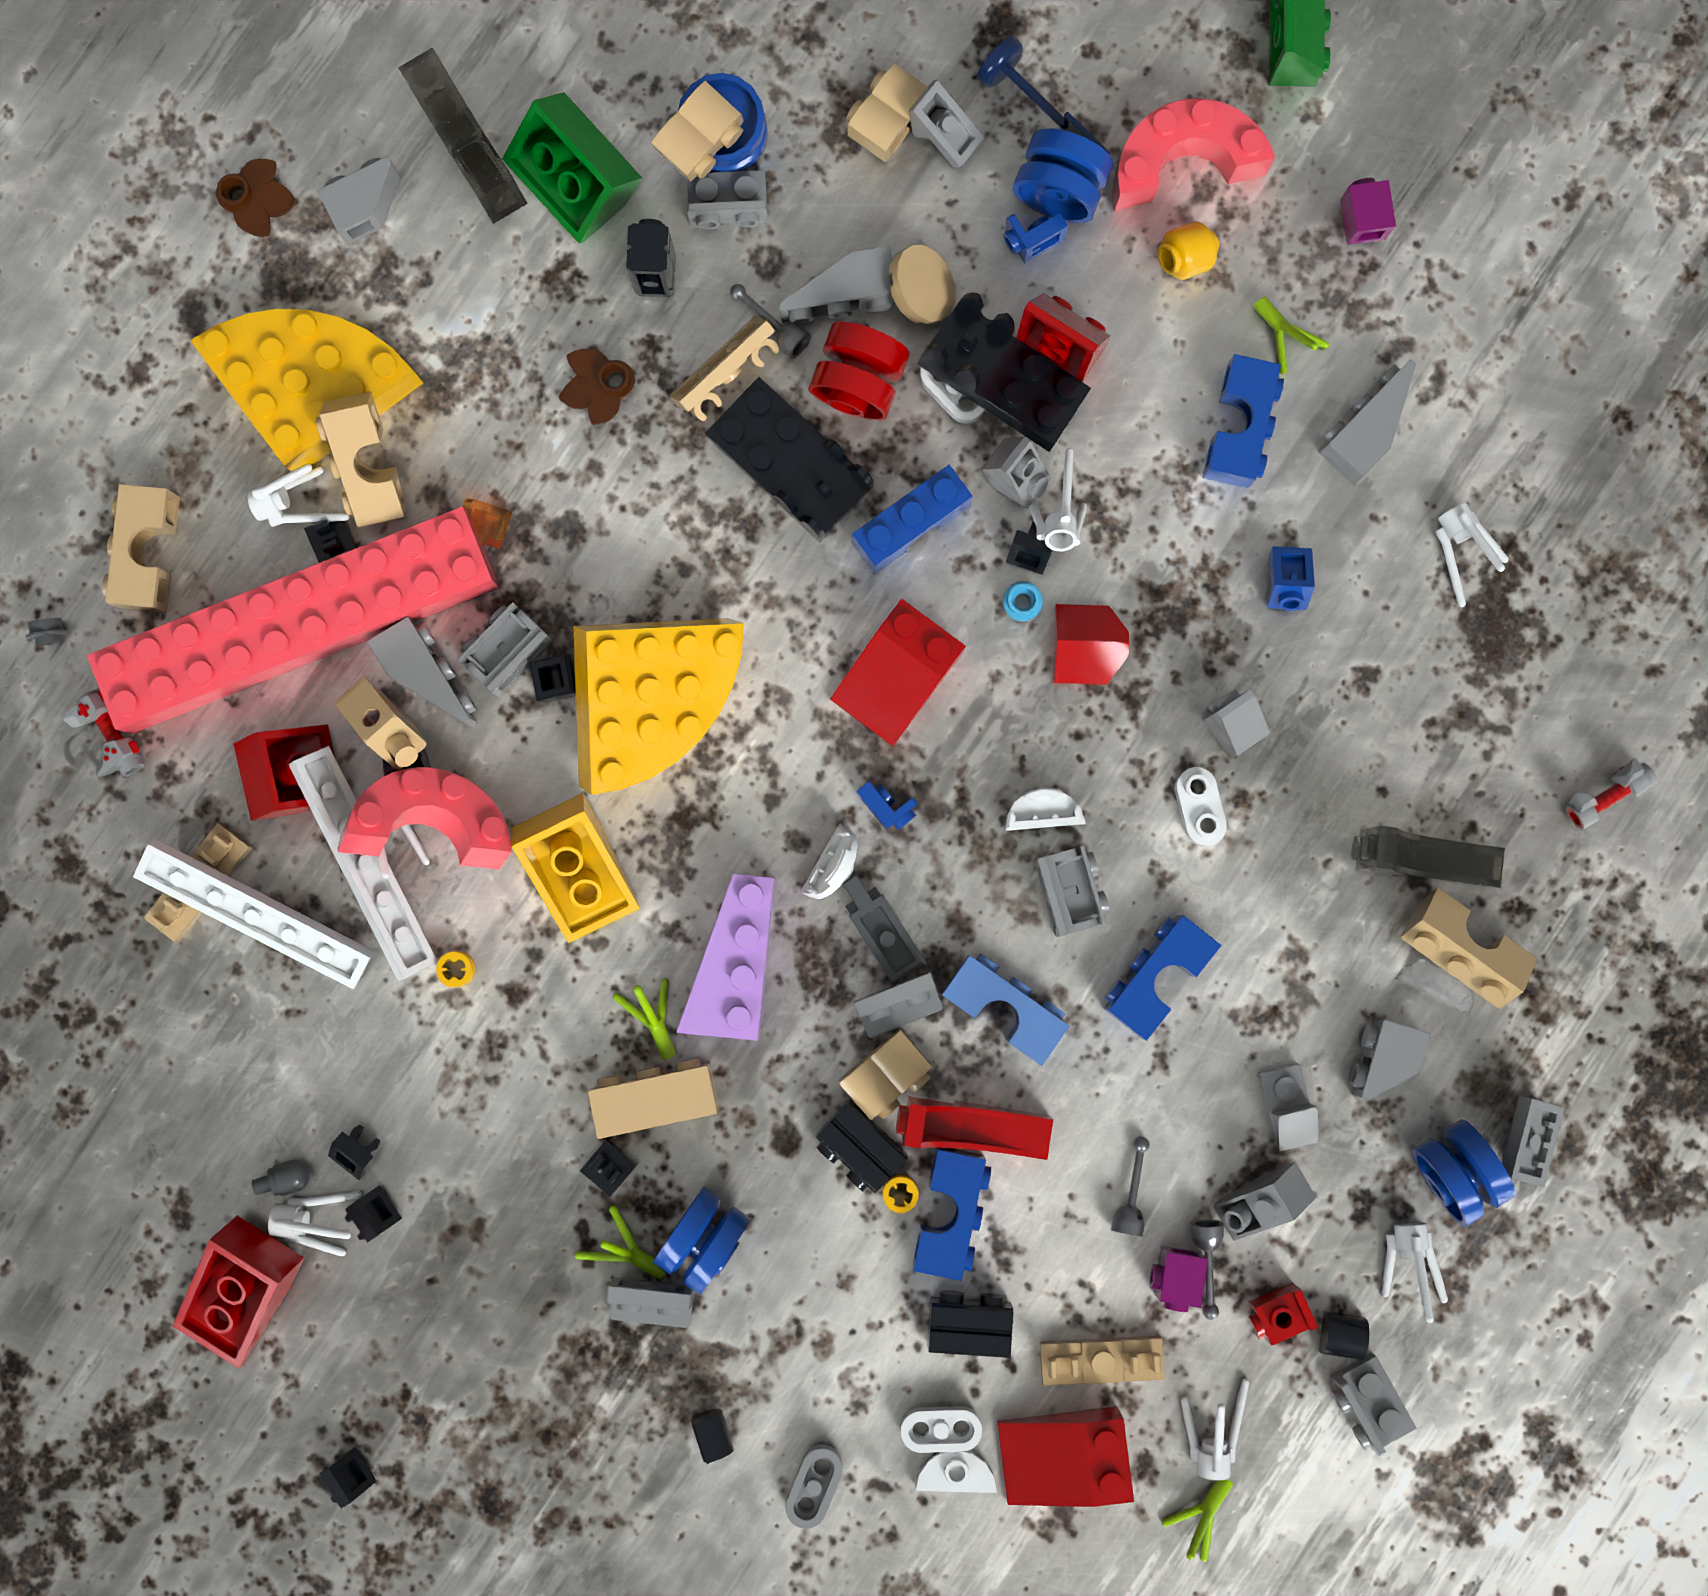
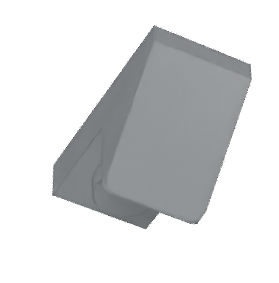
[909,80,985,168]
[1258,1063,1318,1152]

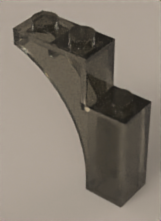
[398,48,528,224]
[1351,826,1505,889]

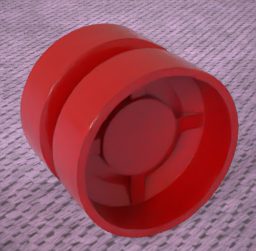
[808,321,910,421]

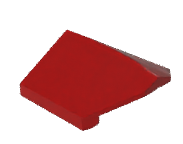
[1053,604,1129,685]

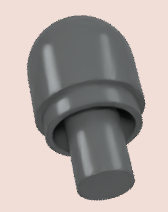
[252,1159,311,1196]

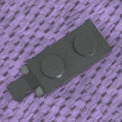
[843,875,926,984]

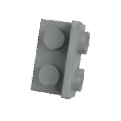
[687,170,768,229]
[854,972,942,1038]
[1502,1095,1565,1187]
[607,1277,694,1328]
[1330,1353,1417,1458]

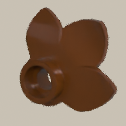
[216,159,296,237]
[559,349,635,425]

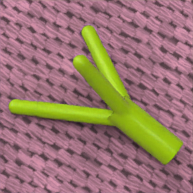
[1253,296,1329,375]
[613,978,677,1060]
[574,1205,665,1280]
[1162,1479,1234,1562]

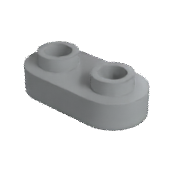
[786,1444,842,1529]

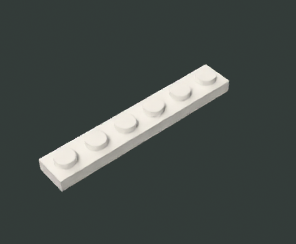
[289,746,438,981]
[133,838,374,989]

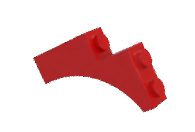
[896,1096,1054,1160]

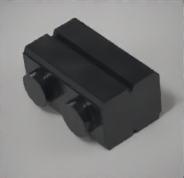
[626,219,676,297]
[816,1099,908,1193]
[927,1290,1014,1358]

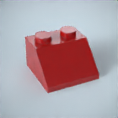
[233,724,335,821]

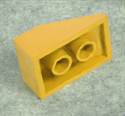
[511,793,640,943]

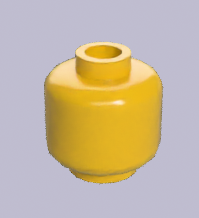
[1158,221,1219,280]

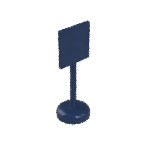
[977,35,1110,154]

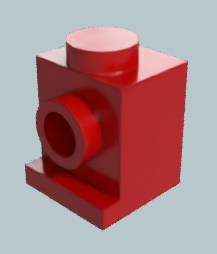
[1248,1282,1318,1346]

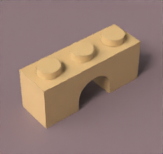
[316,392,407,528]
[102,484,180,613]
[1400,887,1537,1009]

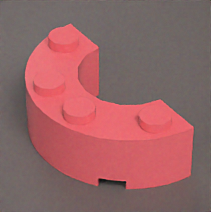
[1112,98,1275,211]
[337,767,512,869]

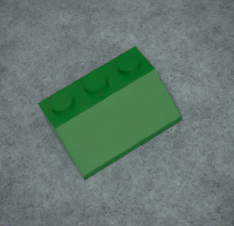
[1269,0,1331,87]
[502,92,642,244]

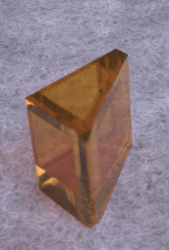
[463,498,512,549]

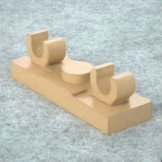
[669,316,779,421]
[144,823,253,942]
[1040,1336,1165,1386]

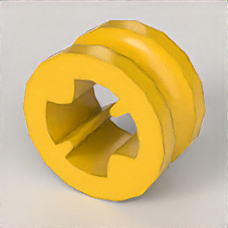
[436,951,476,988]
[882,1174,919,1213]

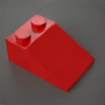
[1016,293,1111,382]
[830,598,966,747]
[173,1215,304,1369]
[997,1406,1134,1507]

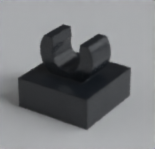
[304,519,358,563]
[1006,521,1052,575]
[328,1125,380,1180]
[580,1138,638,1197]
[345,1185,402,1243]
[319,1447,377,1508]

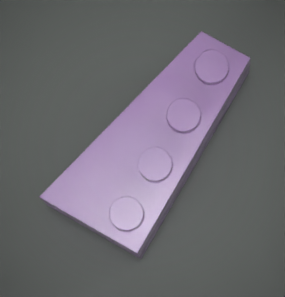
[676,874,776,1041]

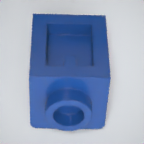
[1003,213,1068,263]
[1267,546,1315,611]
[856,781,918,830]

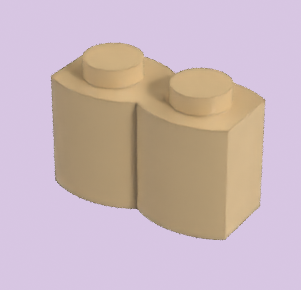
[846,63,927,162]
[651,81,744,182]
[839,1028,932,1120]

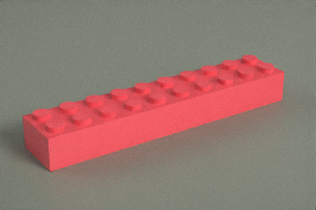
[87,506,500,734]

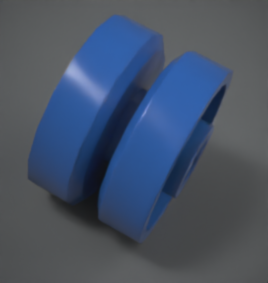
[678,73,768,173]
[1012,128,1114,223]
[1412,1119,1516,1228]
[652,1186,751,1295]

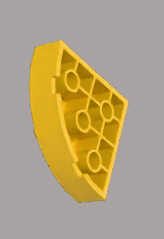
[190,309,423,471]
[574,618,744,795]

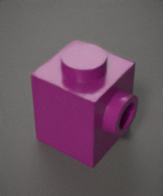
[1340,178,1396,245]
[1150,1246,1208,1312]

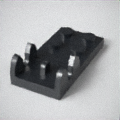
[917,292,1091,452]
[705,377,874,543]

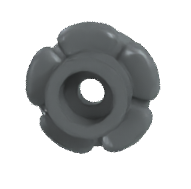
[26,618,68,646]

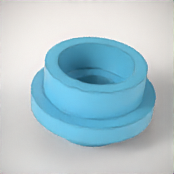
[1003,581,1043,621]

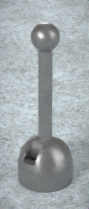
[730,284,811,359]
[1111,1137,1150,1237]
[1191,1219,1224,1320]

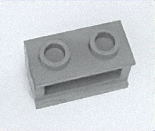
[457,602,553,697]
[1034,846,1110,937]

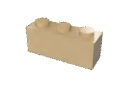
[588,1058,720,1139]

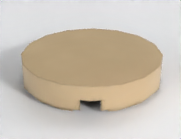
[888,244,956,325]

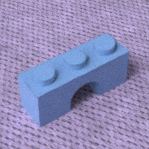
[940,953,1070,1066]

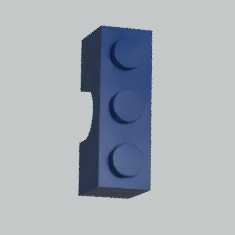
[1202,354,1284,488]
[852,464,973,574]
[1103,915,1222,1041]
[913,1147,991,1281]

